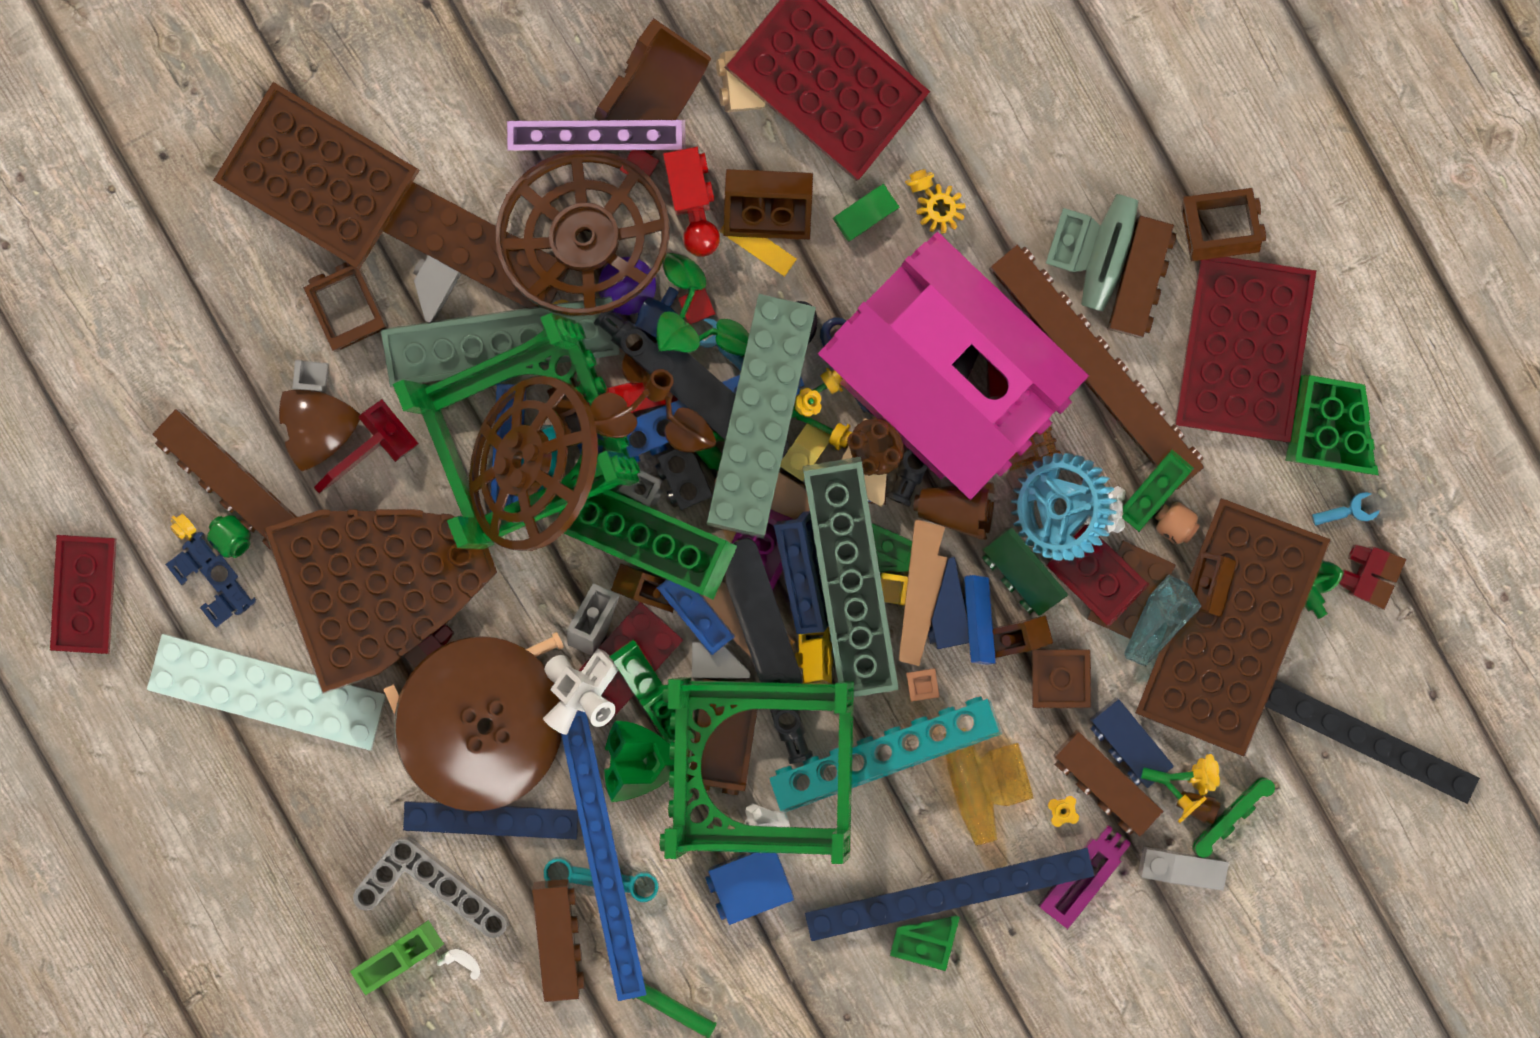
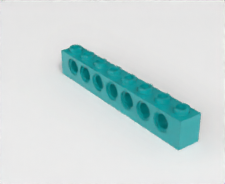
[769,696,1002,813]

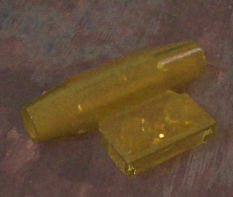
[943,727,1034,846]

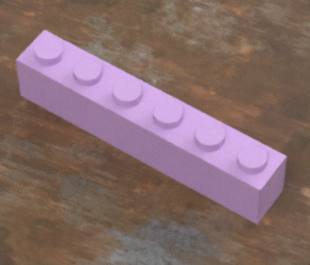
[507,120,686,150]

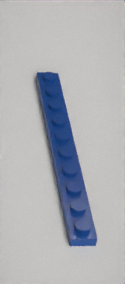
[561,711,647,1001]

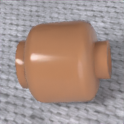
[1155,501,1200,545]

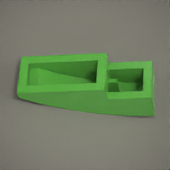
[350,920,444,996]

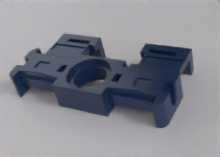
[165,532,256,628]

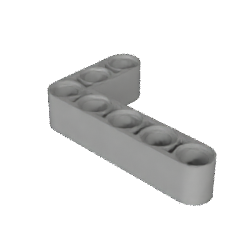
[353,836,509,938]

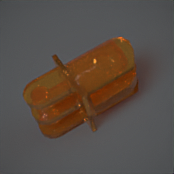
[1009,426,1061,471]

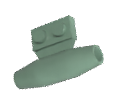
[1046,194,1139,312]

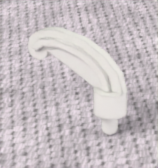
[437,949,480,980]

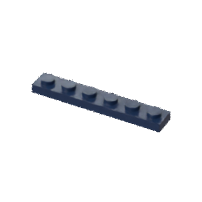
[403,801,578,840]

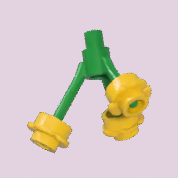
[791,367,852,450]

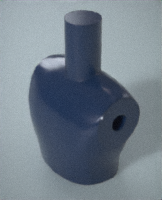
[635,287,679,341]

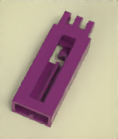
[1038,825,1131,930]

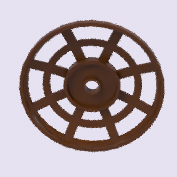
[496,150,670,316]
[469,376,598,551]

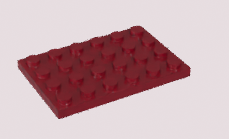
[724,0,930,181]
[1174,257,1317,443]

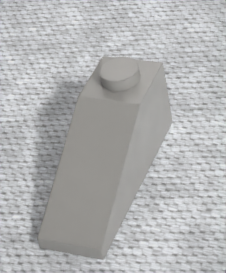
[1138,845,1229,891]

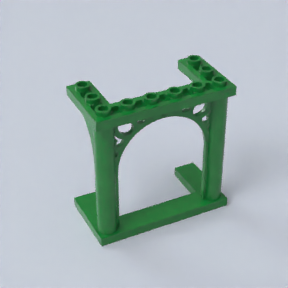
[393,313,640,549]
[659,677,854,864]

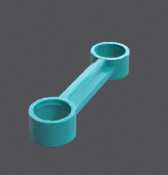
[544,857,659,902]

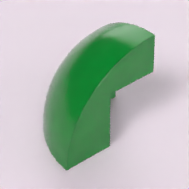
[604,720,674,802]

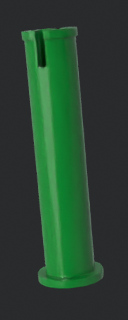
[631,979,717,1038]

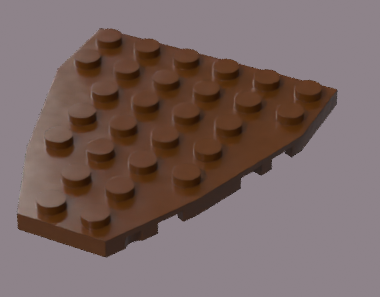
[264,509,497,694]

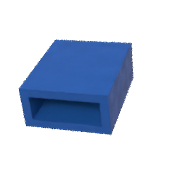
[705,852,794,925]

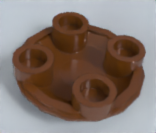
[847,418,904,476]

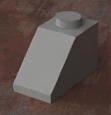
[413,255,461,323]
[567,583,619,656]
[692,639,750,678]

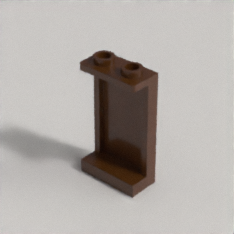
[689,678,758,795]

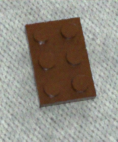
[1086,540,1176,643]

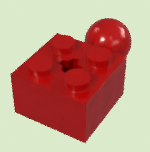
[663,146,720,257]

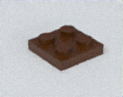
[1031,649,1091,708]

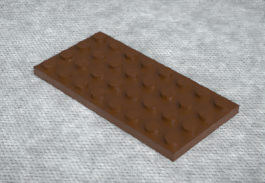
[1135,498,1331,757]

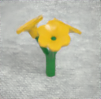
[1141,754,1220,824]

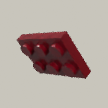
[1046,524,1150,626]

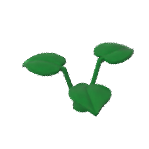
[657,253,749,357]

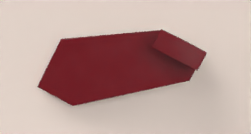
[314,399,419,494]

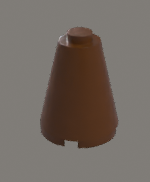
[913,482,995,540]

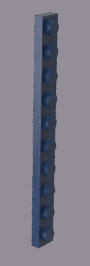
[805,847,1094,941]

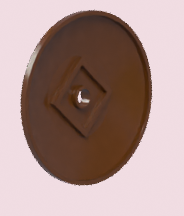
[394,636,562,811]

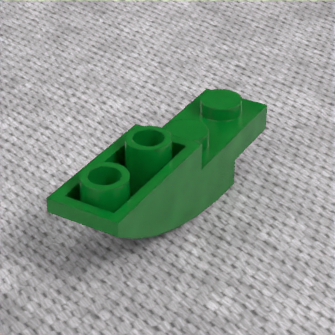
[609,640,692,744]

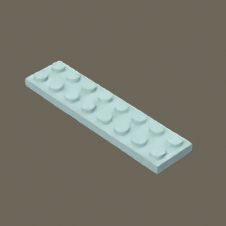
[147,634,386,751]

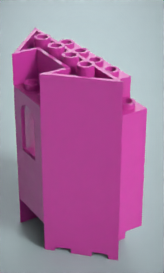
[818,231,1089,500]

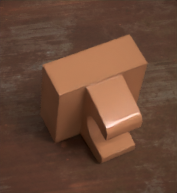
[906,668,940,702]

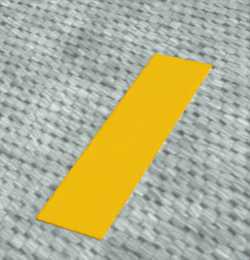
[719,225,797,277]

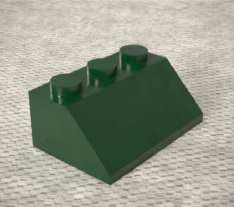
[981,527,1068,616]

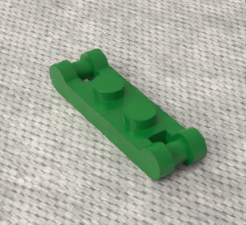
[1192,777,1275,858]

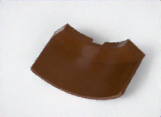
[594,18,711,155]

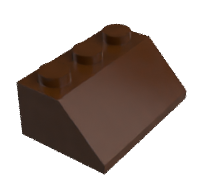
[724,169,813,240]

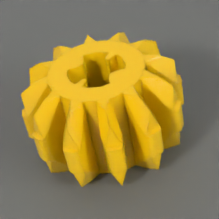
[916,184,966,234]

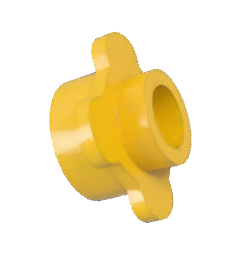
[905,169,934,192]
[170,514,196,541]
[1048,796,1079,827]

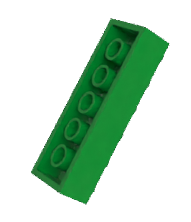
[557,476,737,600]

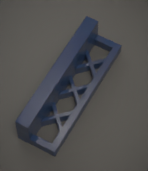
[774,511,829,634]

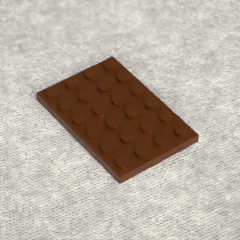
[213,82,420,270]

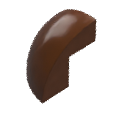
[279,390,361,472]

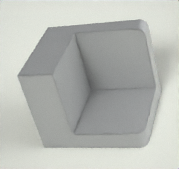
[293,360,329,392]

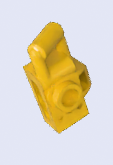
[795,626,833,684]

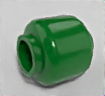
[207,515,251,558]

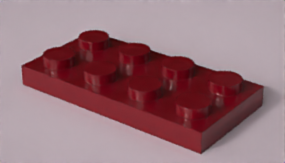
[50,535,117,654]
[578,602,683,726]

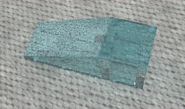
[1124,575,1201,667]

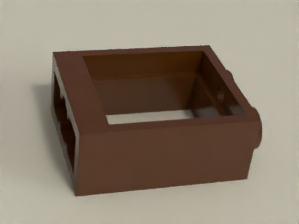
[1181,188,1266,261]
[303,262,388,352]

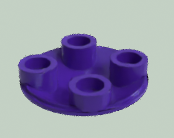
[598,257,656,315]

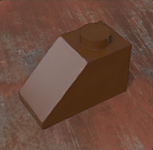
[611,564,674,613]
[993,615,1053,658]

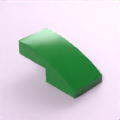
[832,184,900,242]

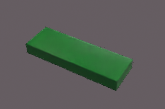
[1122,450,1194,532]

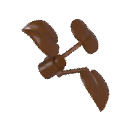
[590,335,716,453]

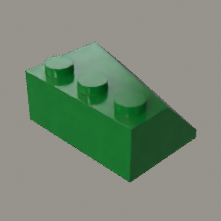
[1285,375,1379,476]

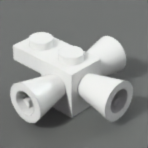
[543,648,618,735]

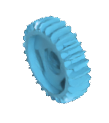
[1011,453,1117,560]

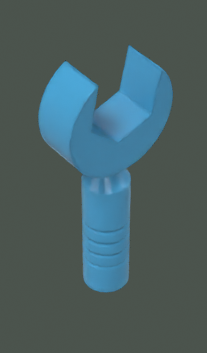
[700,319,744,371]
[1312,492,1380,526]

